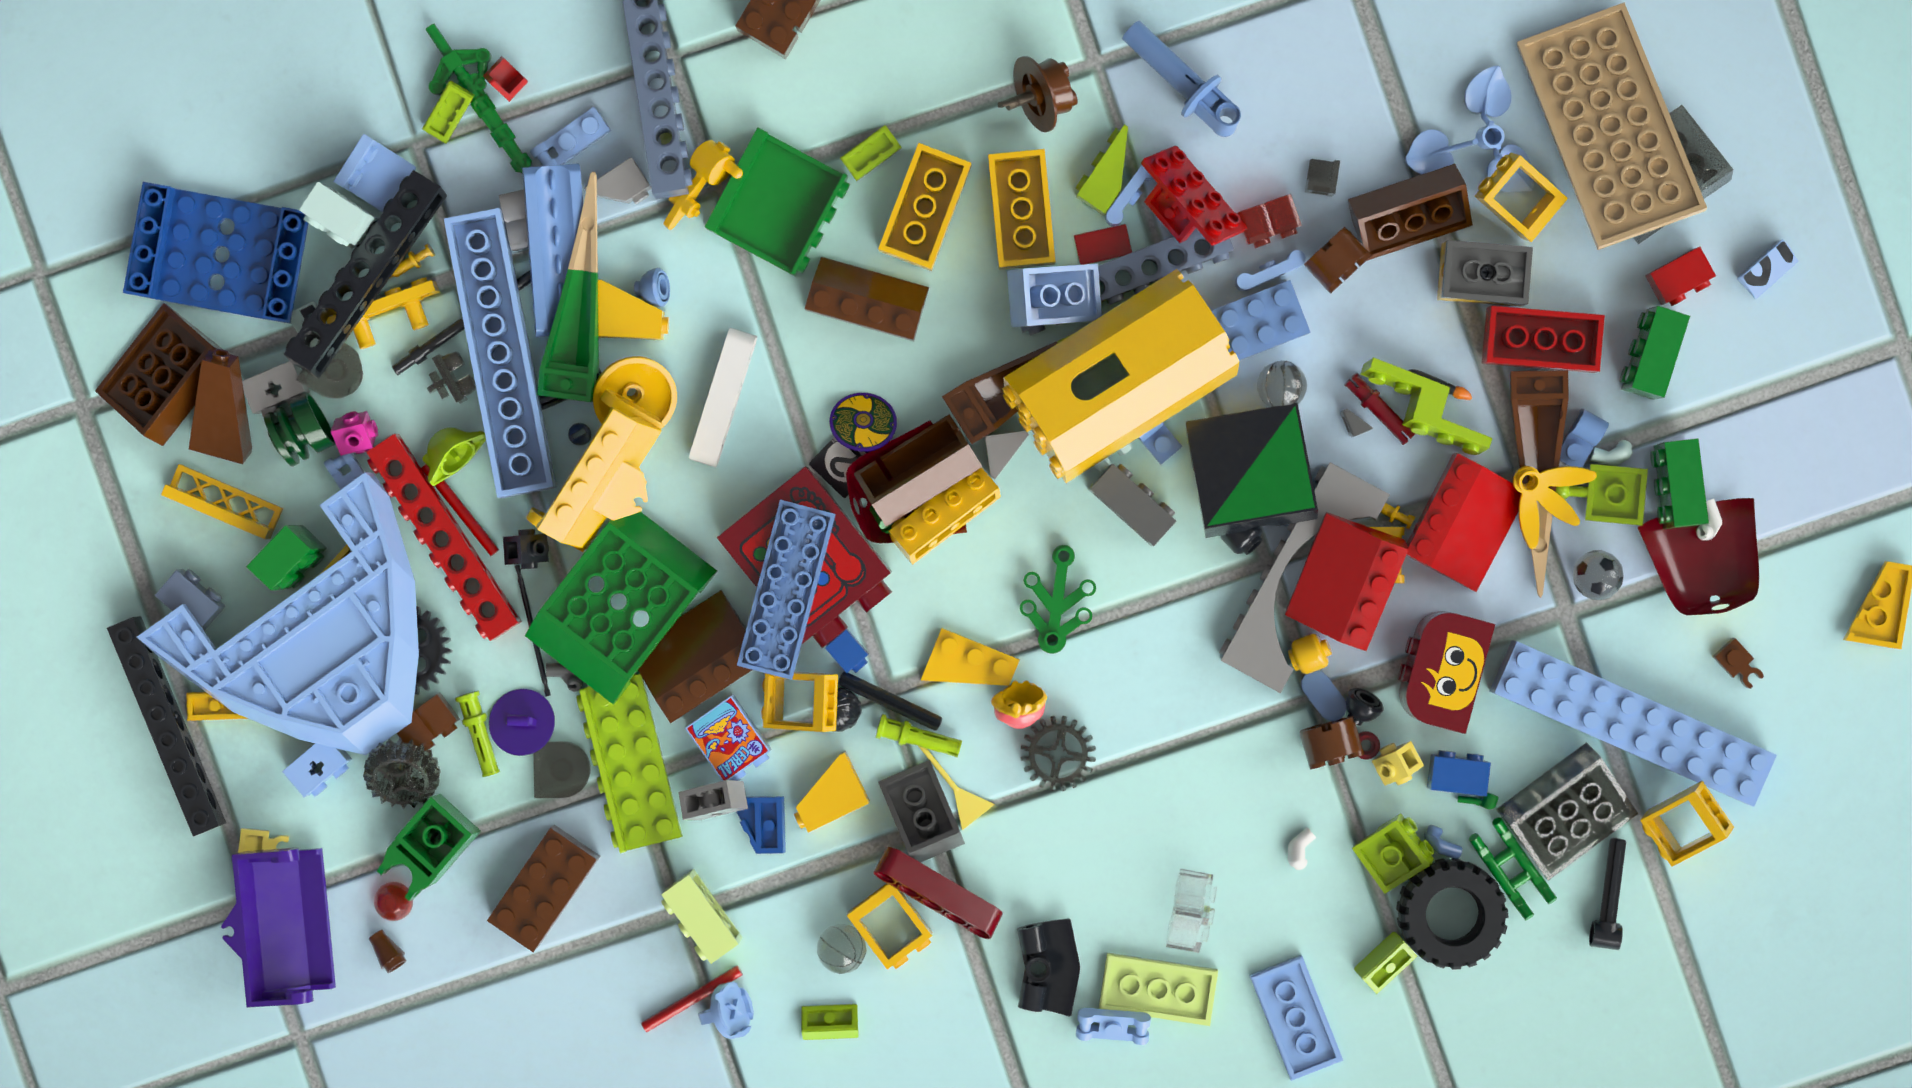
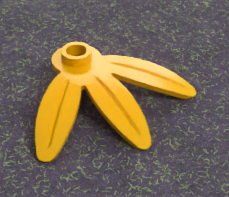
[1513,466,1597,549]

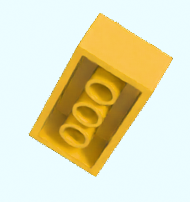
[878,143,972,271]
[988,149,1056,270]

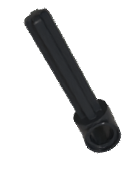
[1589,838,1626,950]

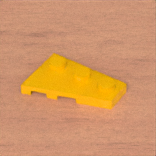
[1843,561,1912,649]
[921,628,1020,686]

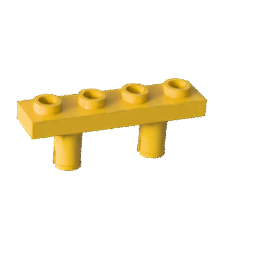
[327,277,440,349]

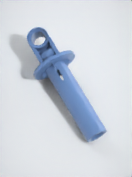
[1122,21,1241,137]

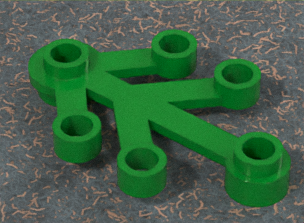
[1020,545,1096,654]

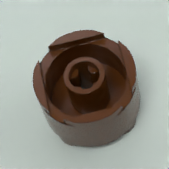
[1304,227,1372,294]
[1300,716,1364,770]

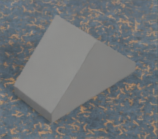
[985,431,1029,479]

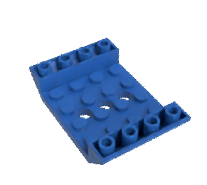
[123,182,309,324]

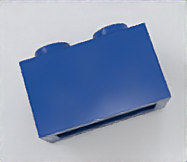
[1427,750,1491,796]

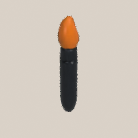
[1408,369,1472,400]

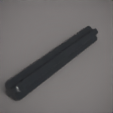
[838,671,942,731]

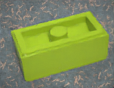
[1354,932,1418,994]
[801,1004,859,1040]

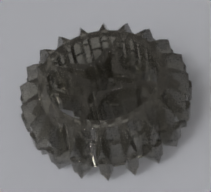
[1020,715,1096,791]
[363,737,441,809]

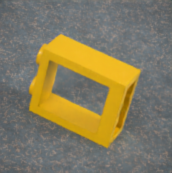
[1474,152,1568,242]
[761,672,838,732]
[1640,781,1734,867]
[847,883,933,970]

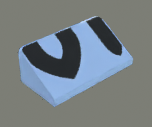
[1737,239,1798,299]

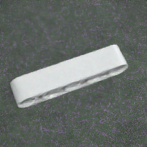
[689,328,757,467]

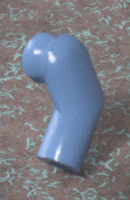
[1424,825,1462,859]

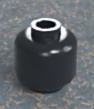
[1221,526,1262,555]

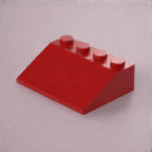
[1406,453,1521,592]
[1285,512,1409,651]

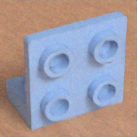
[333,134,416,212]

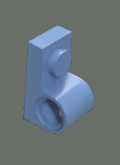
[1560,409,1609,467]
[1138,422,1183,465]

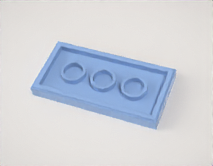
[1249,955,1343,1081]

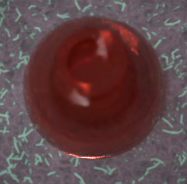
[374,882,413,921]

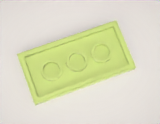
[1099,953,1218,1026]

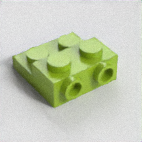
[1352,813,1434,894]

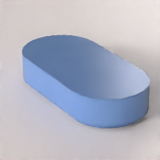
[1301,670,1347,721]

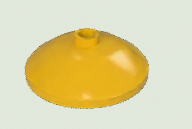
[593,356,677,429]

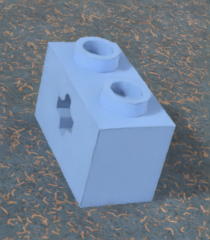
[282,743,352,797]

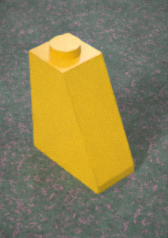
[598,280,669,340]
[794,751,870,833]

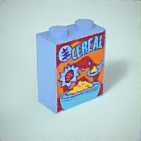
[685,695,772,781]

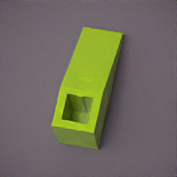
[1075,124,1128,216]

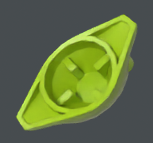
[422,427,486,486]

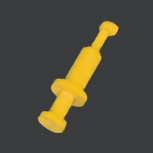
[389,243,435,279]
[1380,503,1415,529]

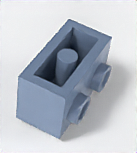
[155,569,225,631]

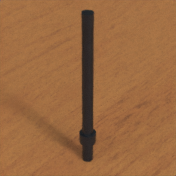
[392,270,531,375]

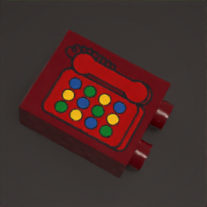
[716,466,892,648]

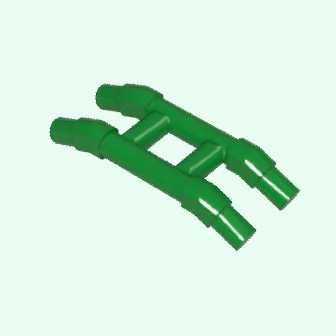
[1469,817,1557,921]

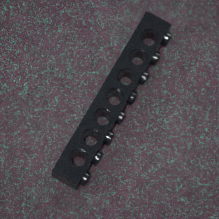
[284,170,447,380]
[107,616,226,837]

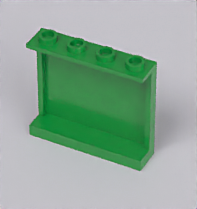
[705,127,850,277]

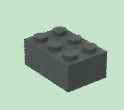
[1089,464,1176,546]

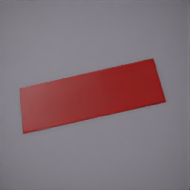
[1074,224,1132,265]

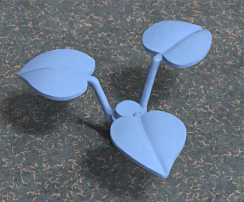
[1405,66,1534,192]

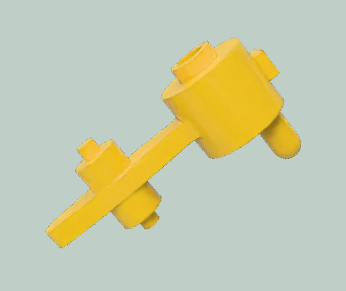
[663,140,743,230]

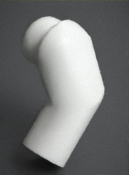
[1696,499,1722,541]
[1288,827,1316,870]

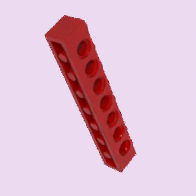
[366,434,522,641]

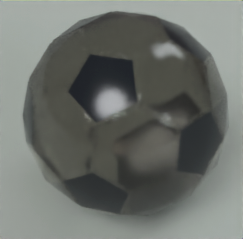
[1573,550,1624,600]

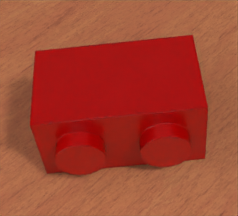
[1645,246,1716,306]

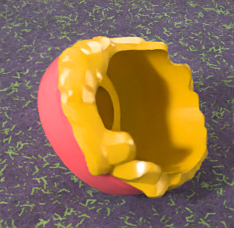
[991,680,1047,729]

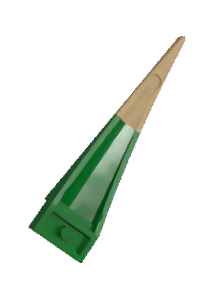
[537,172,599,402]

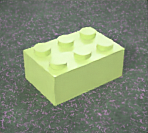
[661,869,742,964]

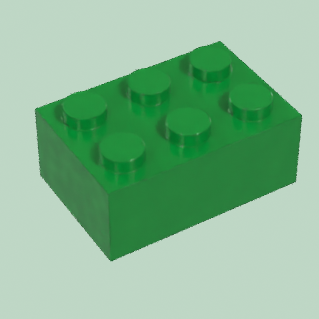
[1620,306,1690,400]
[1650,438,1709,529]
[246,525,327,590]

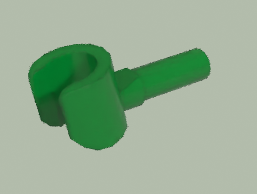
[1457,792,1499,810]

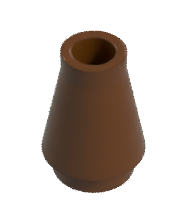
[369,930,407,973]

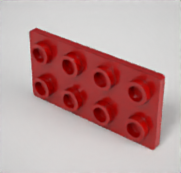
[1141,146,1247,246]

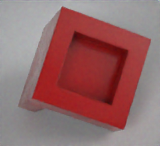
[483,56,528,102]

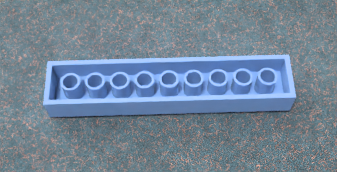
[444,208,557,498]
[1489,640,1777,807]

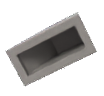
[584,158,652,204]

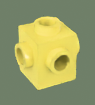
[1372,741,1424,786]

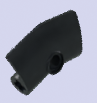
[1017,918,1080,1017]

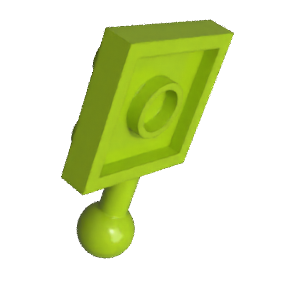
[1556,464,1648,526]

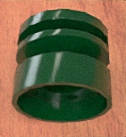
[264,393,336,467]

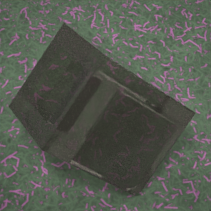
[1305,159,1340,196]

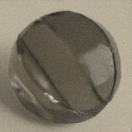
[1257,360,1307,407]
[817,924,867,974]

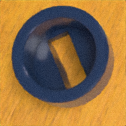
[568,423,592,445]

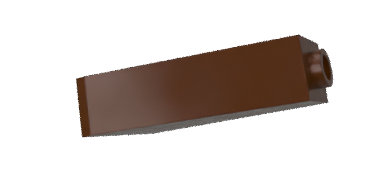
[189,349,252,464]

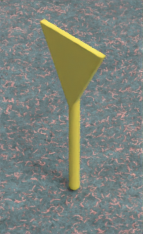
[918,746,995,830]

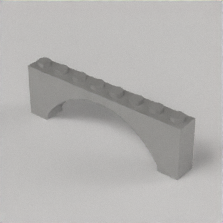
[1219,462,1390,693]

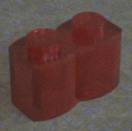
[1237,194,1302,248]

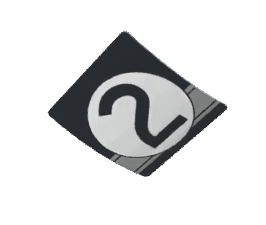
[809,437,870,498]

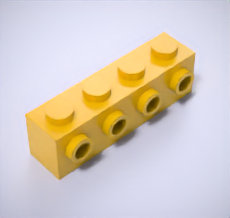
[889,467,1001,565]

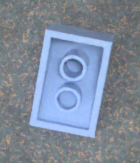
[1007,264,1102,327]

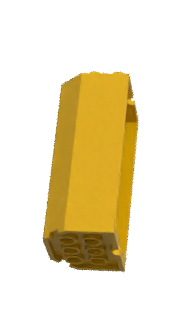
[1002,269,1240,483]

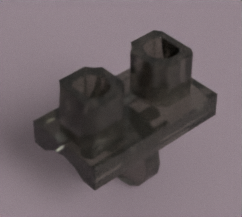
[427,351,476,404]

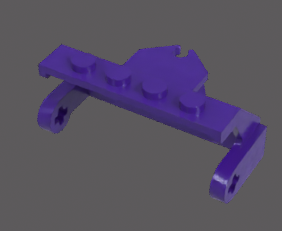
[221,848,336,1008]

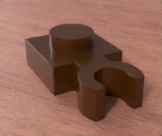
[1712,638,1764,689]

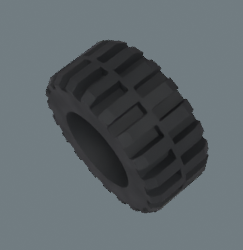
[1396,858,1509,970]

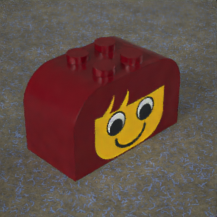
[1398,611,1496,734]

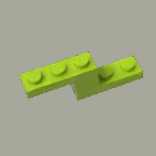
[1360,357,1492,455]

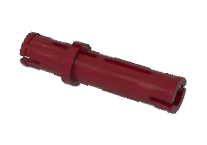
[1344,373,1415,445]

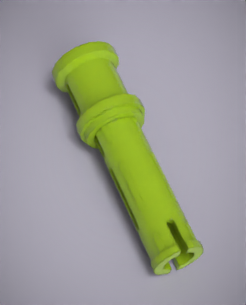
[455,690,500,777]
[875,714,962,758]

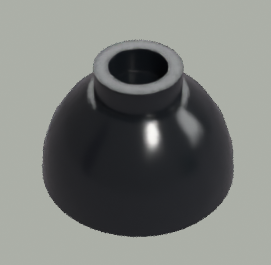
[1346,688,1384,726]

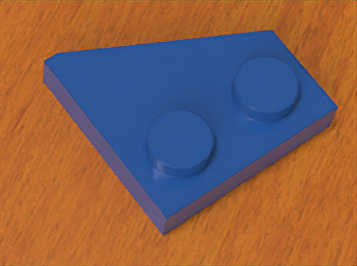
[737,796,786,854]

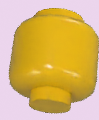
[1288,633,1332,674]

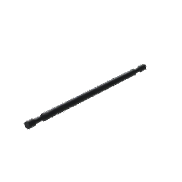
[514,565,551,697]

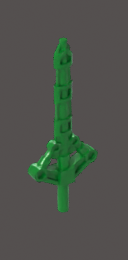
[425,23,532,175]

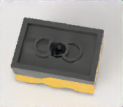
[1437,240,1533,307]

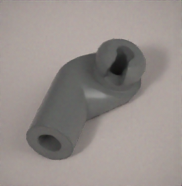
[546,663,584,692]

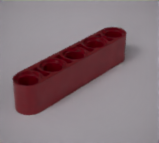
[873,847,1003,939]

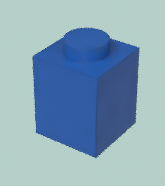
[825,629,869,673]

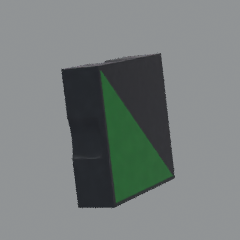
[1186,402,1318,538]

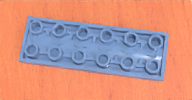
[522,163,583,337]
[737,500,836,680]

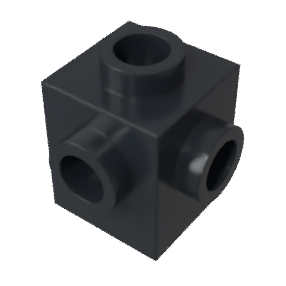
[503,529,549,569]

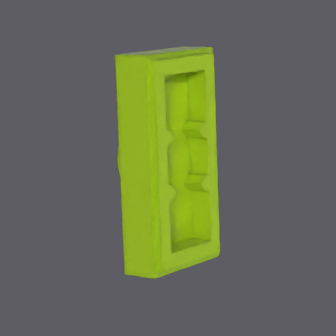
[422,80,475,144]
[840,125,902,181]

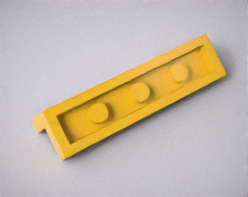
[161,464,283,539]

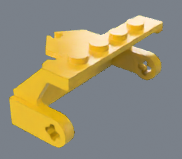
[526,389,664,552]

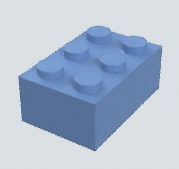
[1211,280,1311,361]

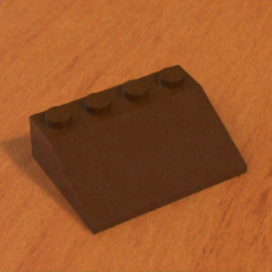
[95,303,222,446]
[638,590,752,724]

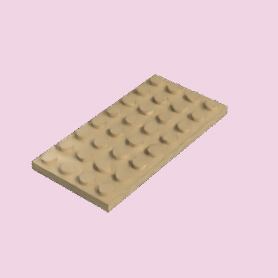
[1517,2,1707,250]

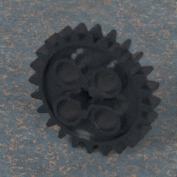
[415,606,453,695]

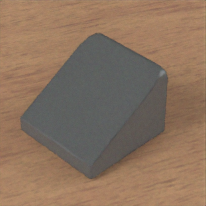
[1340,409,1373,437]

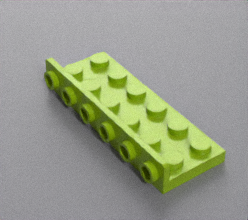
[576,674,683,853]

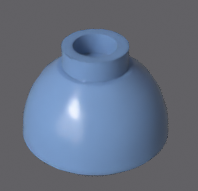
[634,268,670,307]

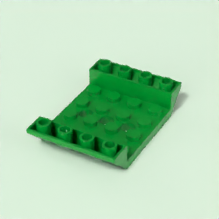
[525,511,718,705]

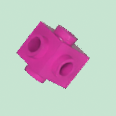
[331,411,378,456]

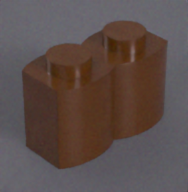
[396,693,460,755]

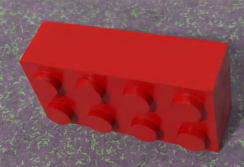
[1482,306,1605,373]

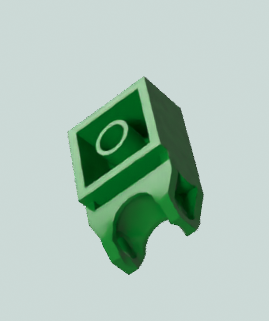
[377,794,481,901]

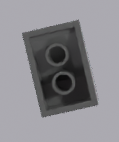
[878,760,965,863]

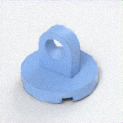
[698,982,754,1039]

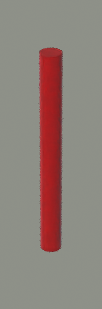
[421,464,499,557]
[641,965,743,1032]

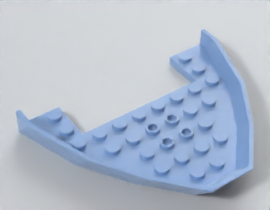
[137,472,419,755]

